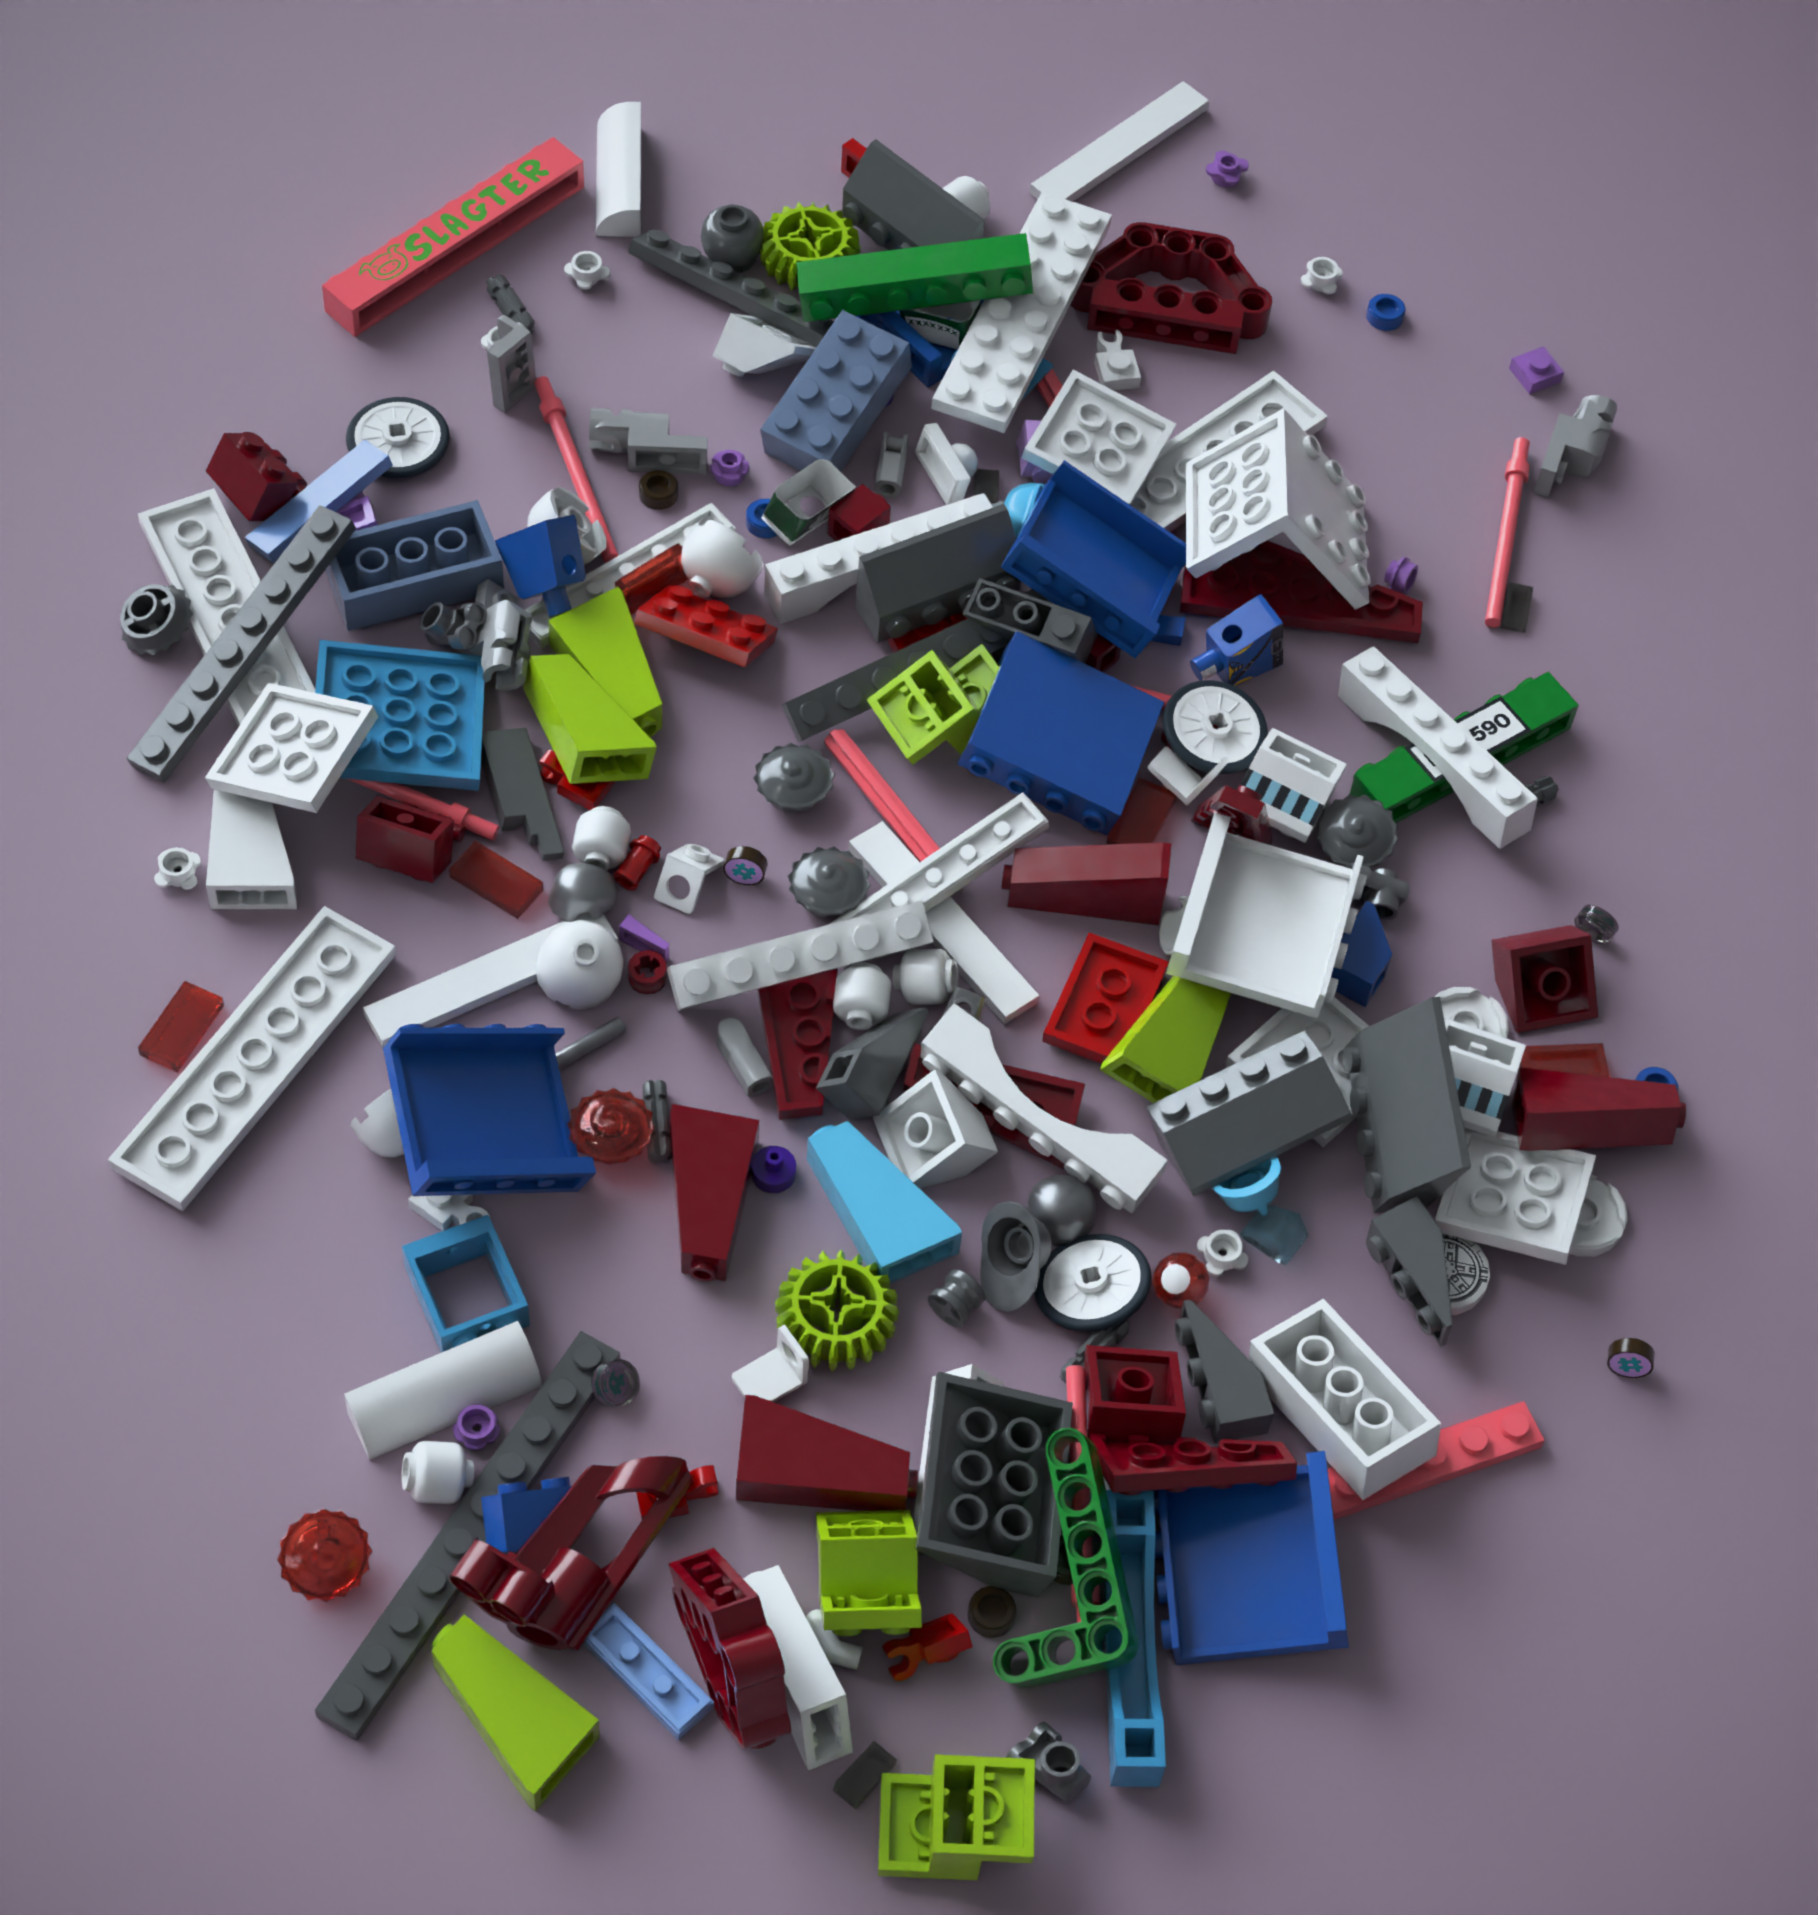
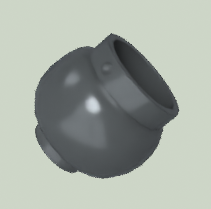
[700,204,764,273]

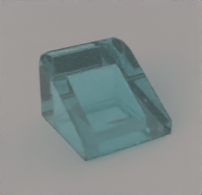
[1240,1204,1308,1265]

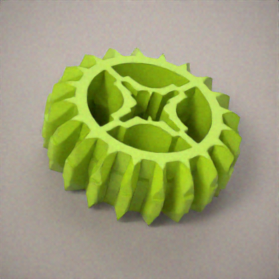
[760,201,861,291]
[775,1249,899,1372]

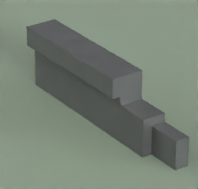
[481,728,564,861]

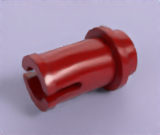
[613,835,661,891]

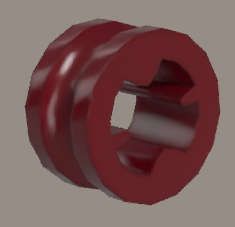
[628,950,667,995]

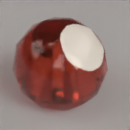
[1152,1252,1210,1309]

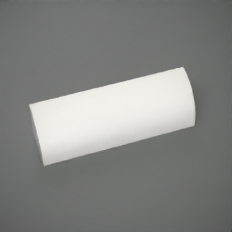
[596,102,641,237]
[344,1321,542,1460]

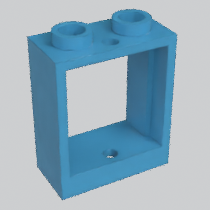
[402,1215,530,1353]

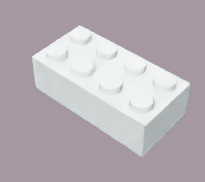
[1249,1299,1441,1500]

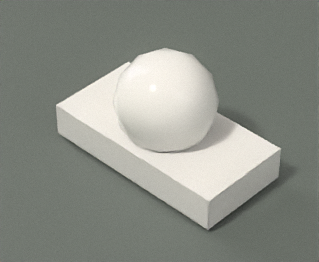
[915,423,978,505]

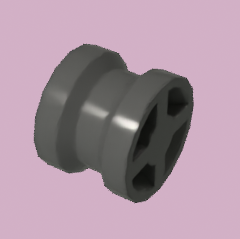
[928,1269,986,1328]

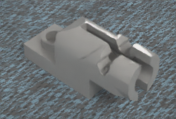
[1533,395,1617,498]
[589,408,708,475]
[468,579,532,690]

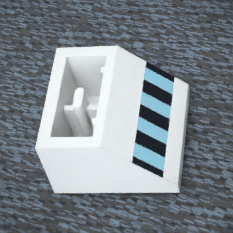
[1240,728,1347,843]
[1444,1018,1526,1138]

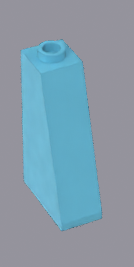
[806,1121,962,1283]

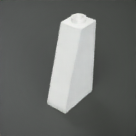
[206,758,298,909]
[743,1565,853,1771]

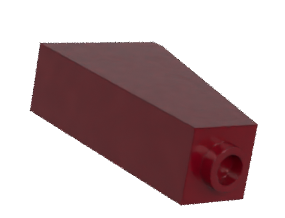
[1001,842,1172,926]
[1511,1067,1686,1151]
[670,1104,760,1281]
[736,1395,918,1511]

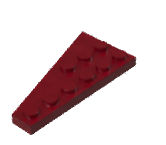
[1180,540,1423,643]

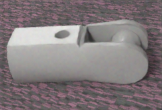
[874,431,909,498]
[717,1018,773,1097]

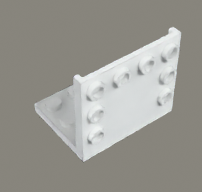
[1186,409,1371,610]

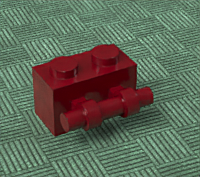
[205,432,307,521]
[355,796,466,883]

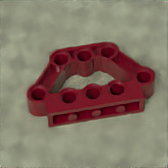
[1070,222,1273,354]
[668,1548,792,1750]

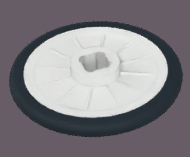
[346,397,450,478]
[1163,680,1268,774]
[1034,1234,1151,1332]

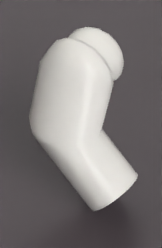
[806,1609,863,1670]

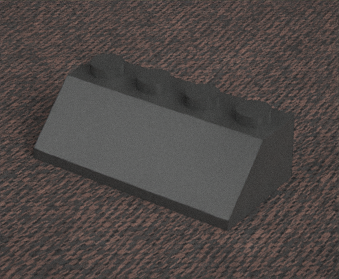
[842,139,985,250]
[855,504,1021,643]
[1146,1030,1353,1196]

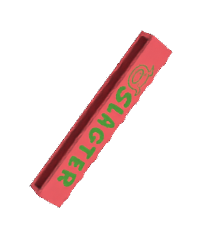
[322,137,584,337]

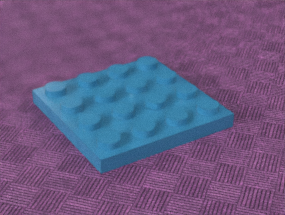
[315,640,485,791]

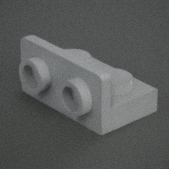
[487,315,536,413]

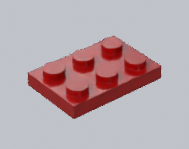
[634,585,778,668]
[1042,932,1169,1064]

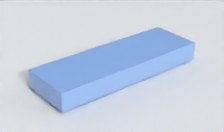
[583,1603,714,1741]

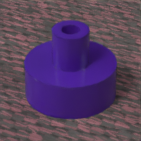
[751,1146,796,1193]

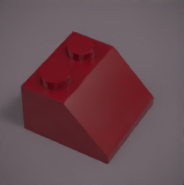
[1491,925,1598,1033]
[1084,1345,1186,1445]

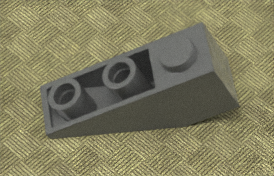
[963,578,1098,664]
[816,1007,929,1120]
[1366,1196,1453,1347]
[1174,1299,1274,1443]

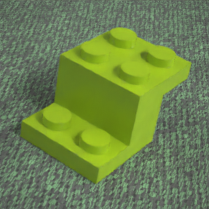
[867,644,1000,765]
[816,1510,922,1636]
[878,1754,1035,1880]

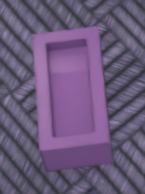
[619,914,669,962]

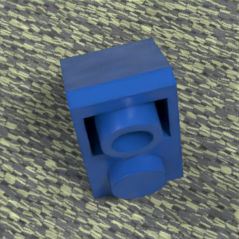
[1331,901,1392,1007]
[481,1477,572,1553]

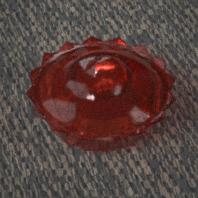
[567,1087,655,1165]
[277,1508,373,1603]

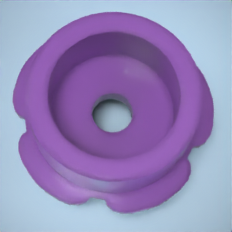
[710,450,749,486]
[1384,556,1419,595]
[453,1404,500,1450]

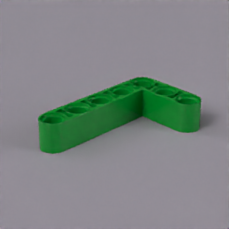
[993,1427,1139,1688]

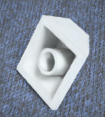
[712,313,816,377]
[873,1069,998,1189]

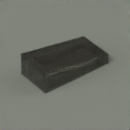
[973,469,999,504]
[1500,582,1533,633]
[833,1741,897,1810]

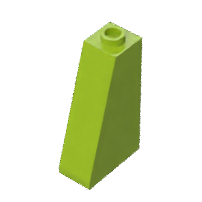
[548,587,662,738]
[523,654,657,784]
[1100,976,1231,1103]
[431,1614,600,1812]

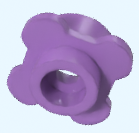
[1206,151,1249,187]

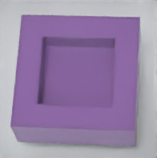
[1509,346,1564,394]

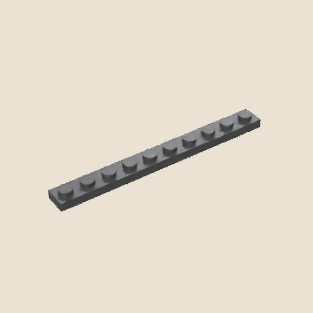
[315,1331,620,1741]

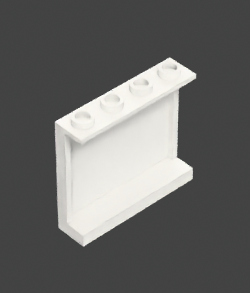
[1166,813,1367,1019]

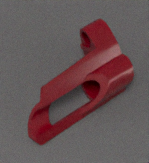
[449,1456,693,1651]

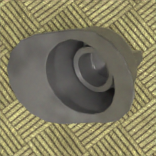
[980,1201,1052,1312]

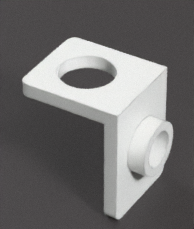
[1147,746,1229,805]
[654,844,724,914]
[732,1325,809,1402]

